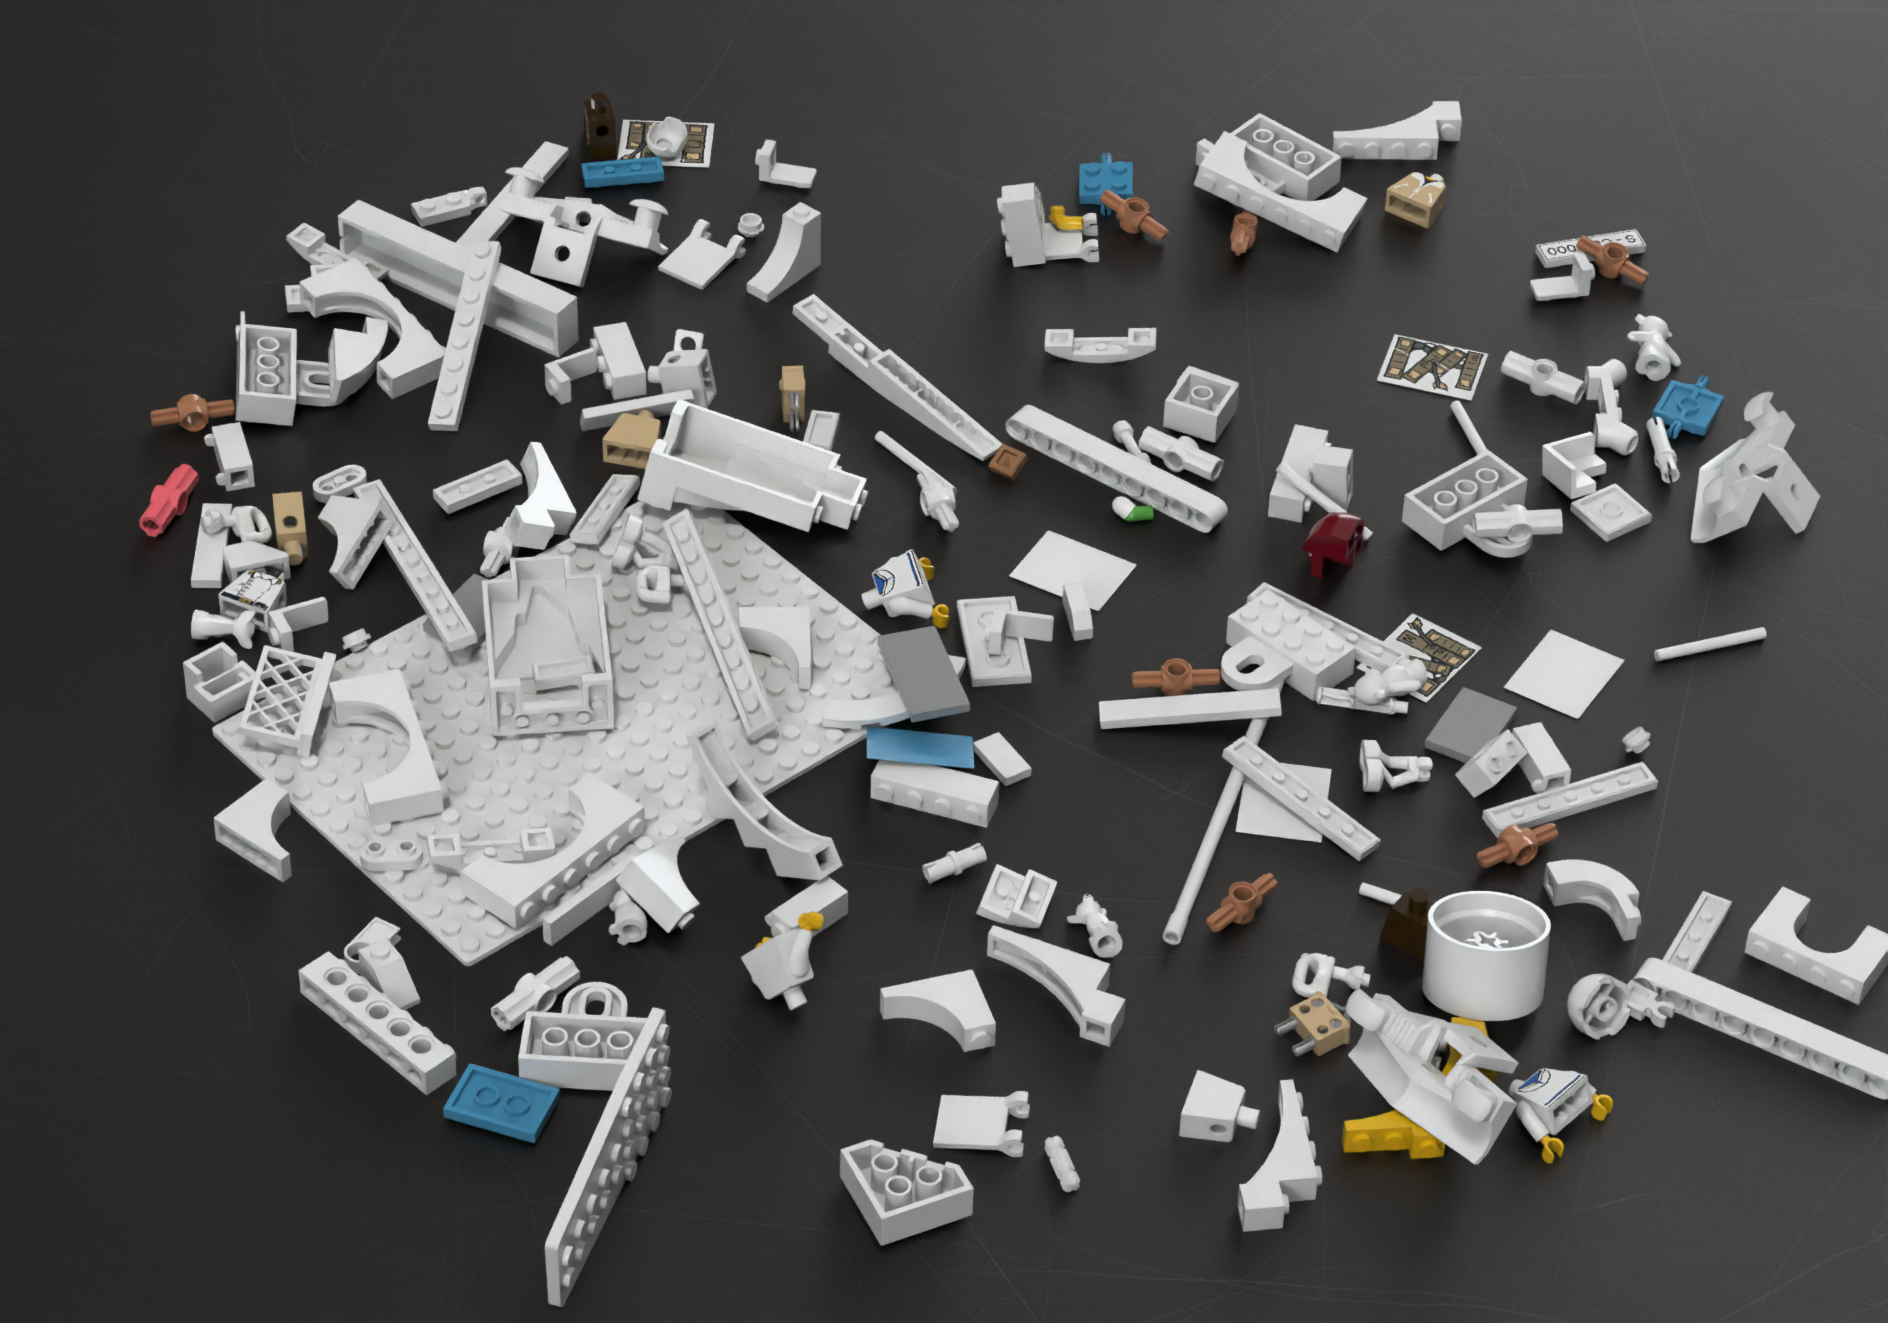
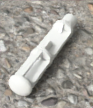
[1315,686,1409,715]

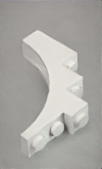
[686,721,843,880]

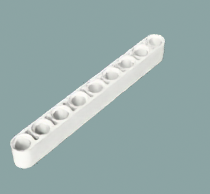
[1005,405,1228,533]
[1633,958,1888,1100]

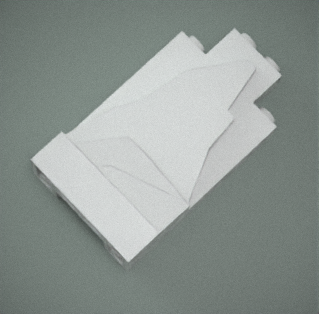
[637,399,868,532]
[482,555,614,736]

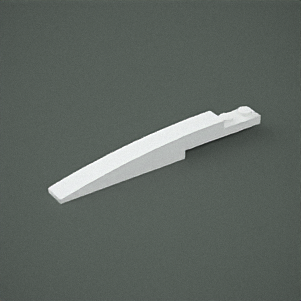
[792,294,1002,461]

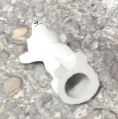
[191,610,255,649]
[609,886,647,945]
[1067,894,1122,958]

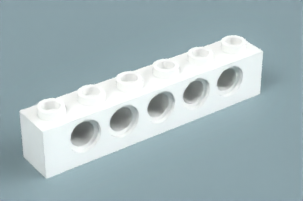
[299,951,456,1095]

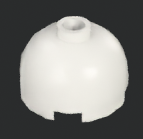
[1567,973,1631,1040]

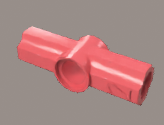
[139,464,199,537]

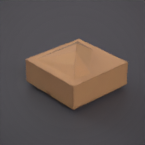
[988,443,1028,481]

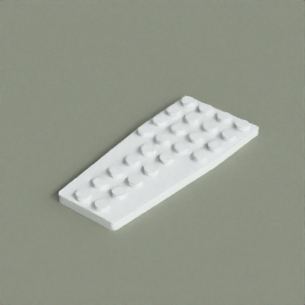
[545,1007,672,1307]

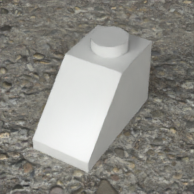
[1309,445,1353,512]
[223,541,290,584]
[358,938,420,1010]

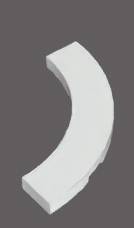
[822,655,966,729]

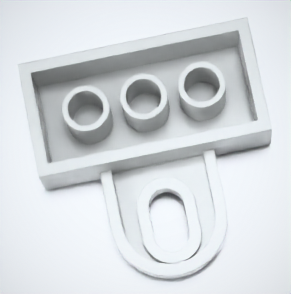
[1230,113,1342,206]
[236,323,348,426]
[1402,450,1533,557]
[1221,590,1356,701]
[518,982,647,1091]

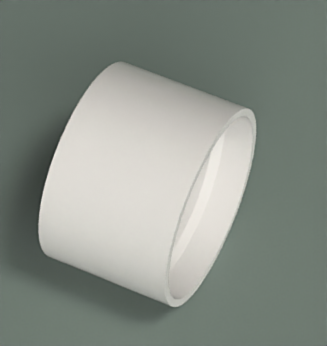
[1422,891,1551,1021]

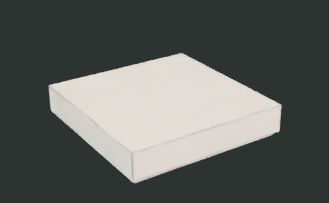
[1570,483,1652,542]

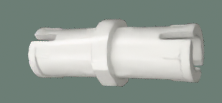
[922,843,987,884]

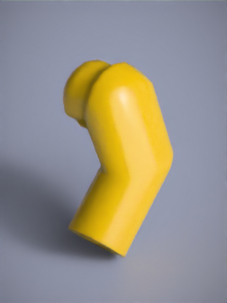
[1049,206,1084,230]

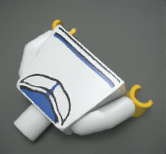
[861,549,950,628]
[1509,1068,1613,1164]

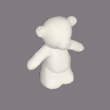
[1627,314,1681,381]
[1348,657,1427,706]

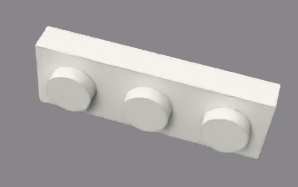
[433,460,522,514]

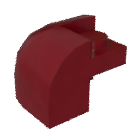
[1302,512,1364,578]

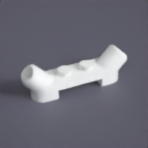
[1584,359,1638,455]

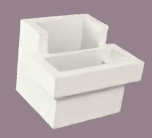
[183,642,256,723]

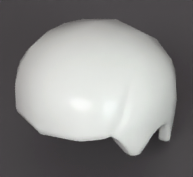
[646,117,687,157]

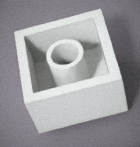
[1163,369,1239,443]

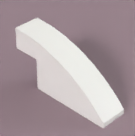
[328,317,388,402]

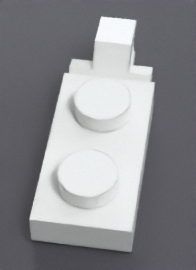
[411,187,487,227]

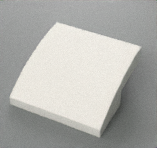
[976,864,1057,928]

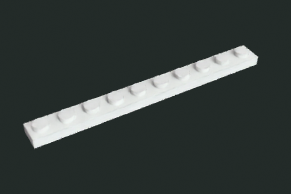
[353,479,478,652]
[662,508,779,741]

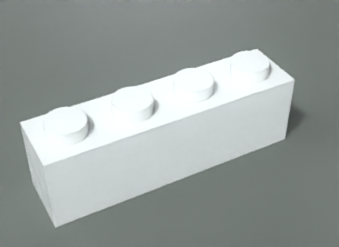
[1268,424,1332,523]
[871,760,999,828]

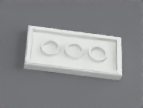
[956,596,1032,687]

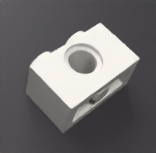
[1455,729,1528,798]

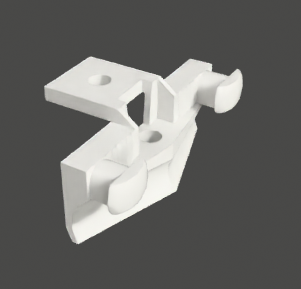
[499,167,668,288]
[1691,392,1820,543]
[1346,988,1518,1165]

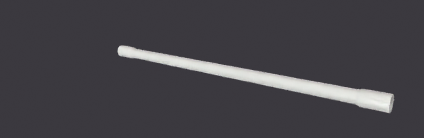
[1163,678,1286,945]

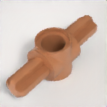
[1100,190,1169,242]
[1230,210,1258,256]
[1576,235,1649,285]
[150,394,235,432]
[1132,658,1220,696]
[1476,823,1559,868]
[1206,873,1278,932]

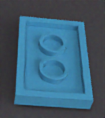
[443,1063,561,1143]

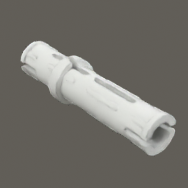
[1646,417,1680,483]

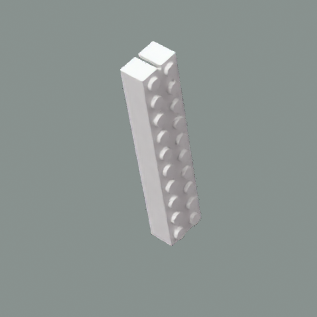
[338,200,579,358]

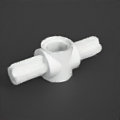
[917,469,959,532]
[480,517,519,579]

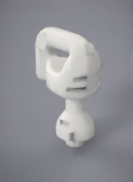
[200,506,272,544]
[635,565,690,603]
[1292,953,1371,998]

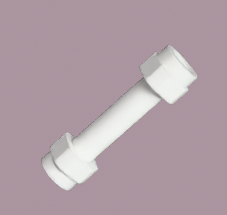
[1113,420,1151,464]

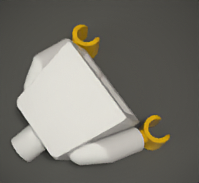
[741,911,823,1011]

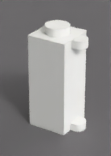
[204,422,255,491]
[1512,722,1571,794]
[765,876,848,937]

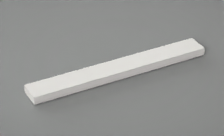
[456,141,569,249]

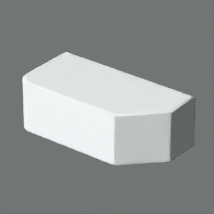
[1062,583,1093,641]

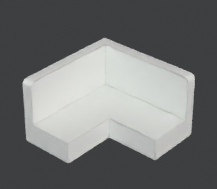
[1542,432,1606,499]

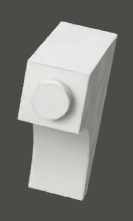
[747,202,821,303]
[318,495,396,590]
[735,607,811,689]
[214,778,292,882]
[615,833,700,933]
[880,970,996,1052]

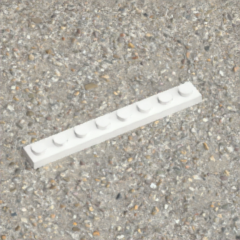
[428,241,501,431]

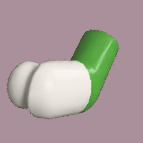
[1112,496,1154,522]

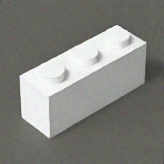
[590,322,647,400]

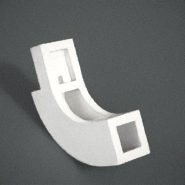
[1543,860,1641,941]

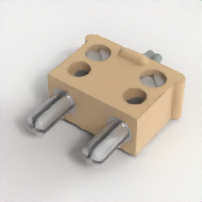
[779,366,806,432]
[1274,991,1351,1056]

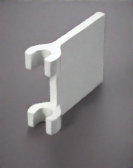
[1045,213,1099,262]
[658,219,746,290]
[933,1091,1030,1157]

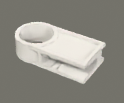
[344,917,401,974]

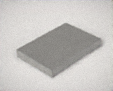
[423,573,488,653]
[1425,687,1518,763]

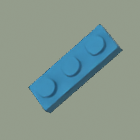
[581,156,664,188]

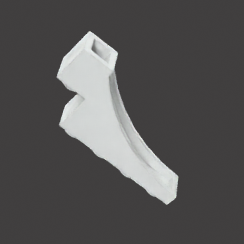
[1331,101,1462,160]
[505,442,577,550]
[987,925,1126,1047]
[1237,1079,1322,1232]

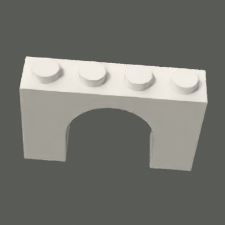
[1745,887,1888,1005]

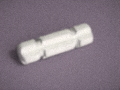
[1044,1136,1080,1193]

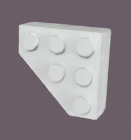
[997,183,1046,267]
[840,1139,974,1246]

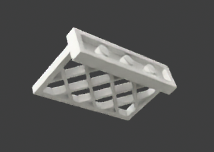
[238,645,336,758]

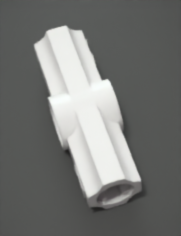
[1501,351,1586,405]
[1139,426,1224,482]
[1472,504,1563,543]
[491,956,580,1031]

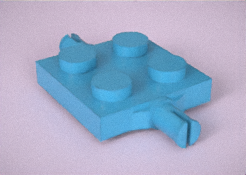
[1079,153,1133,216]
[1652,375,1725,439]

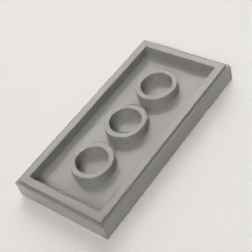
[877,626,970,722]

